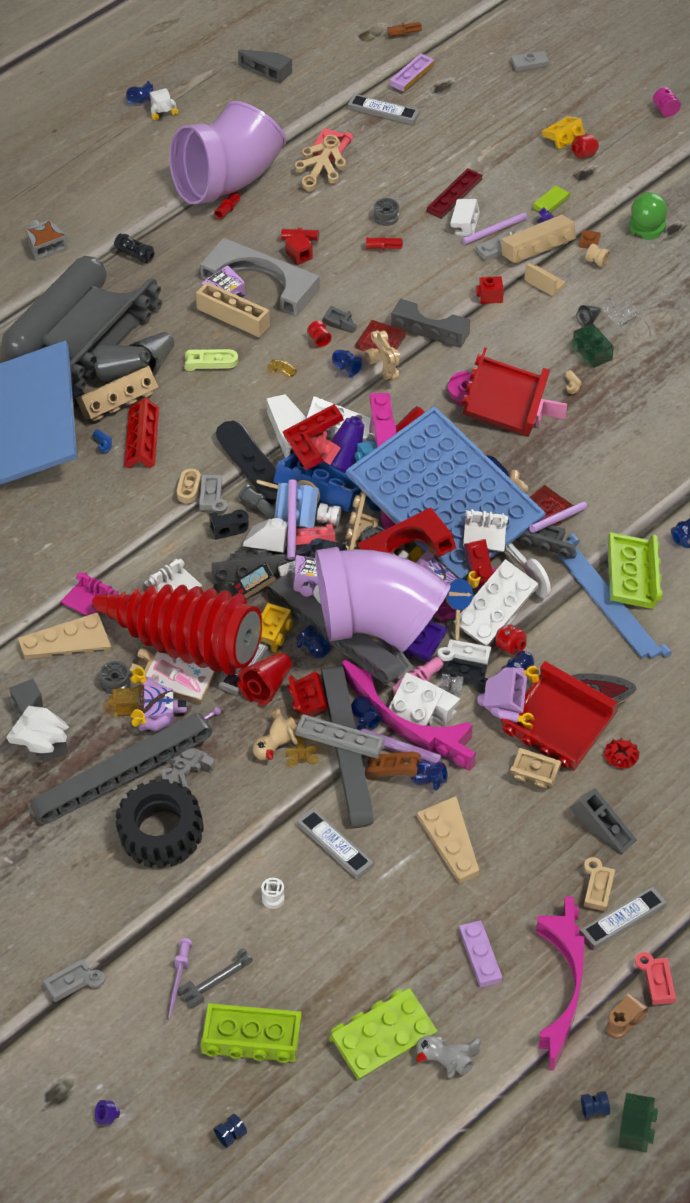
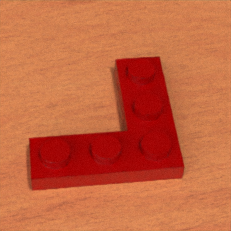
[282,404,344,470]

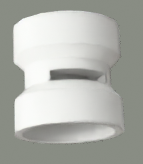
[317,503,341,526]
[261,878,285,909]

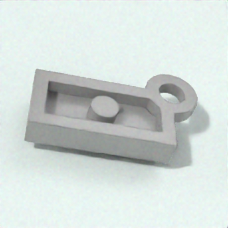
[199,475,228,514]

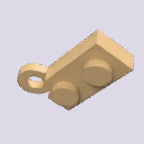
[584,857,615,911]

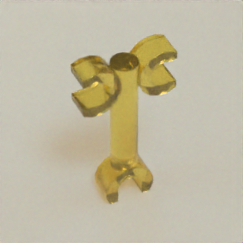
[286,715,318,767]

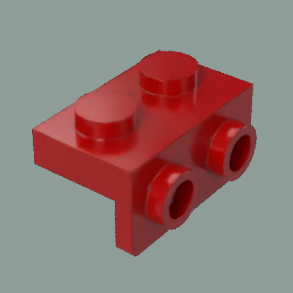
[288,671,328,717]

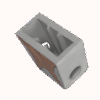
[26,220,68,261]

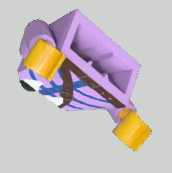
[416,547,481,598]
[478,666,539,729]
[130,667,187,732]

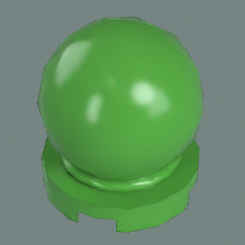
[629,192,668,240]

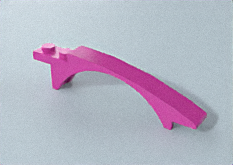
[369,393,396,530]
[342,660,476,771]
[536,897,584,1070]

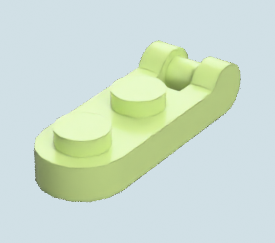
[184,349,238,372]

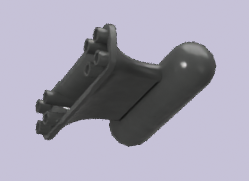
[1,256,162,390]

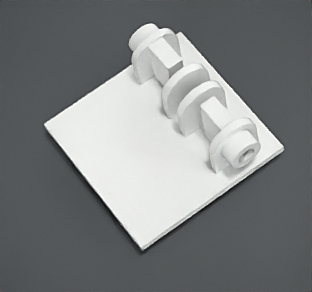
[463,509,508,552]
[144,558,202,591]
[389,672,444,726]

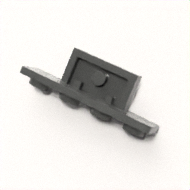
[514,525,577,558]
[211,548,294,583]

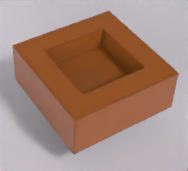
[579,230,601,249]

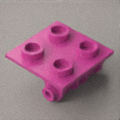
[61,572,119,616]

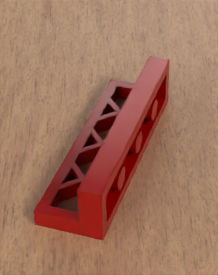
[124,397,159,469]

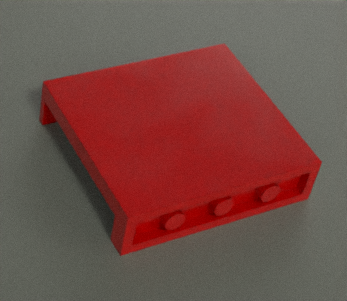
[461,347,550,437]
[501,661,618,771]

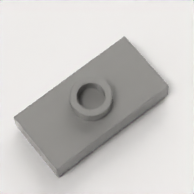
[511,51,549,72]

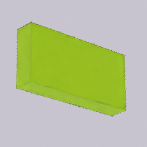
[533,185,570,213]

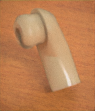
[565,370,582,394]
[509,470,528,494]

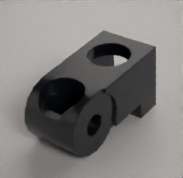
[209,510,249,540]

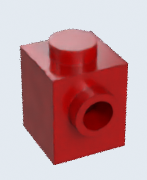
[285,232,313,265]
[476,276,504,304]

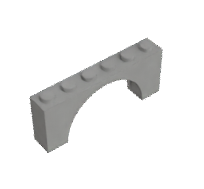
[200,238,320,317]

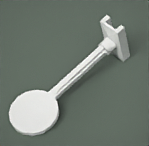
[505,543,551,598]

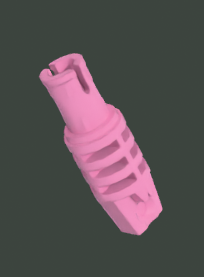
[393,657,443,696]

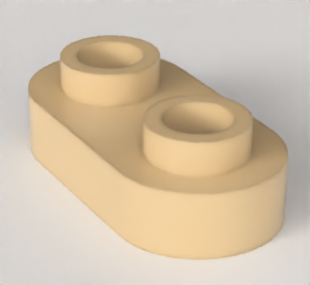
[177,468,201,503]

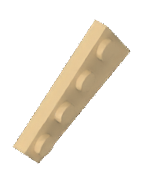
[18,612,112,659]
[417,796,479,884]

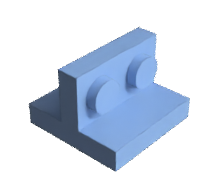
[274,483,319,528]

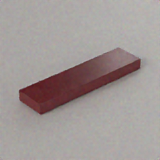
[427,168,483,219]

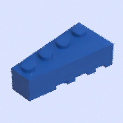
[273,453,362,512]

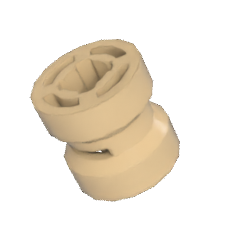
[585,244,611,267]

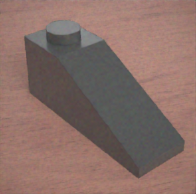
[238,49,292,84]
[570,788,637,854]

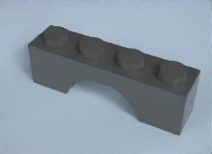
[391,298,470,348]
[8,679,68,763]

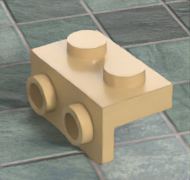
[510,748,562,789]

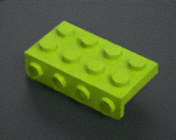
[607,532,663,609]
[329,988,438,1080]
[200,1003,302,1063]

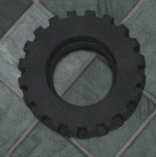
[115,779,204,868]

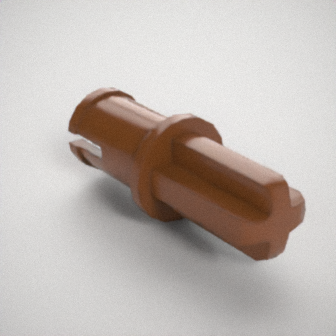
[387,22,422,38]

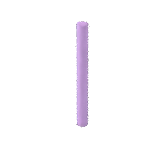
[462,212,527,245]
[287,480,297,560]
[529,501,587,533]

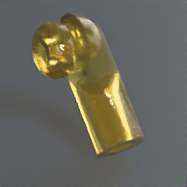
[268,359,297,377]

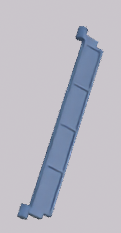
[556,533,672,659]

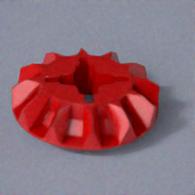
[604,737,640,769]

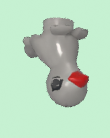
[416,1035,481,1079]

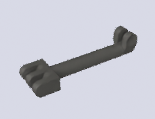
[177,948,253,1009]

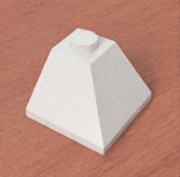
[243,518,288,552]

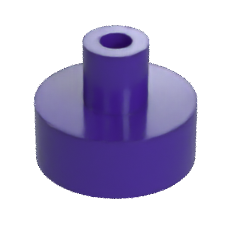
[537,207,554,223]
[95,1100,120,1125]

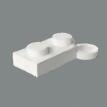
[437,639,491,665]

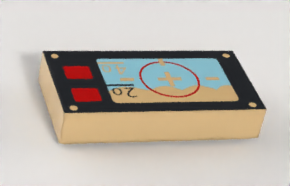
[231,562,276,598]

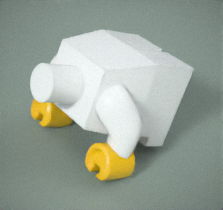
[149,88,178,120]

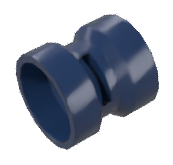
[581,1091,610,1119]
[213,1114,247,1148]

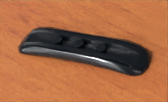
[216,420,278,500]

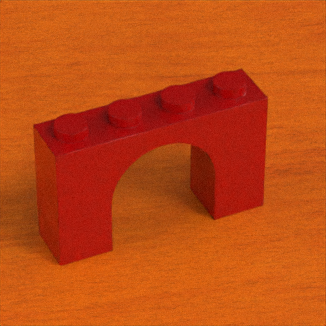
[358,507,457,558]

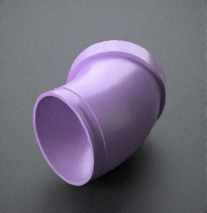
[170,101,287,204]
[315,547,451,653]

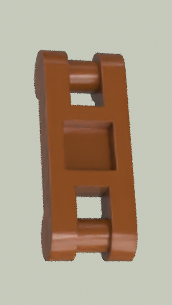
[365,751,421,780]

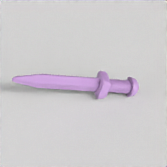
[168,938,192,1019]

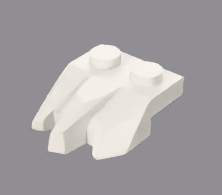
[6,706,69,753]

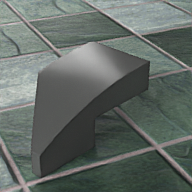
[322,306,357,332]

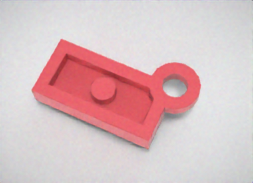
[311,430,340,465]
[635,952,676,1005]

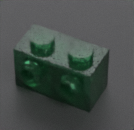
[572,323,614,368]
[617,1093,658,1152]

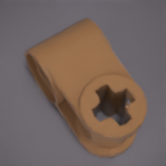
[606,993,649,1039]

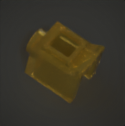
[109,686,139,717]

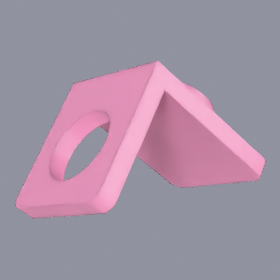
[536,399,567,428]

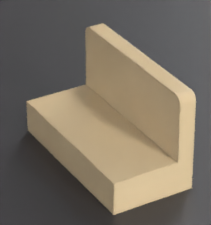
[524,263,566,297]

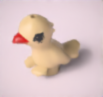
[253,709,298,760]

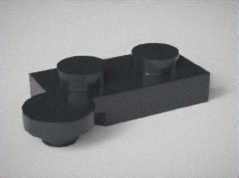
[295,538,347,558]
[441,658,488,693]

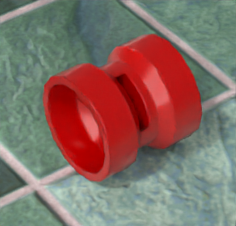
[307,321,332,347]

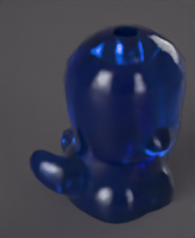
[126,81,153,104]
[332,349,362,378]
[671,518,690,548]
[296,625,331,658]
[501,651,535,670]
[351,696,383,731]
[410,762,448,791]

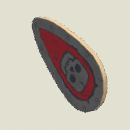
[572,673,637,704]

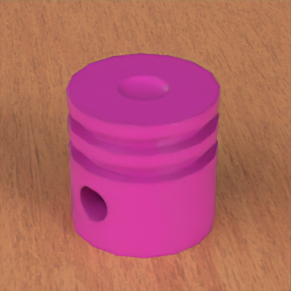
[653,87,681,117]

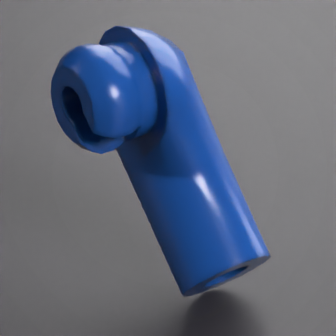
[92,429,112,453]

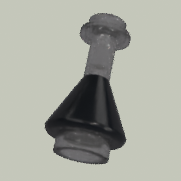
[576,298,616,327]

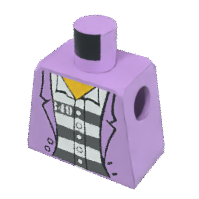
[201,265,247,300]
[293,555,318,597]

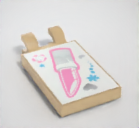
[130,648,217,705]

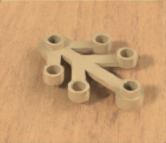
[295,135,346,192]
[364,330,401,381]

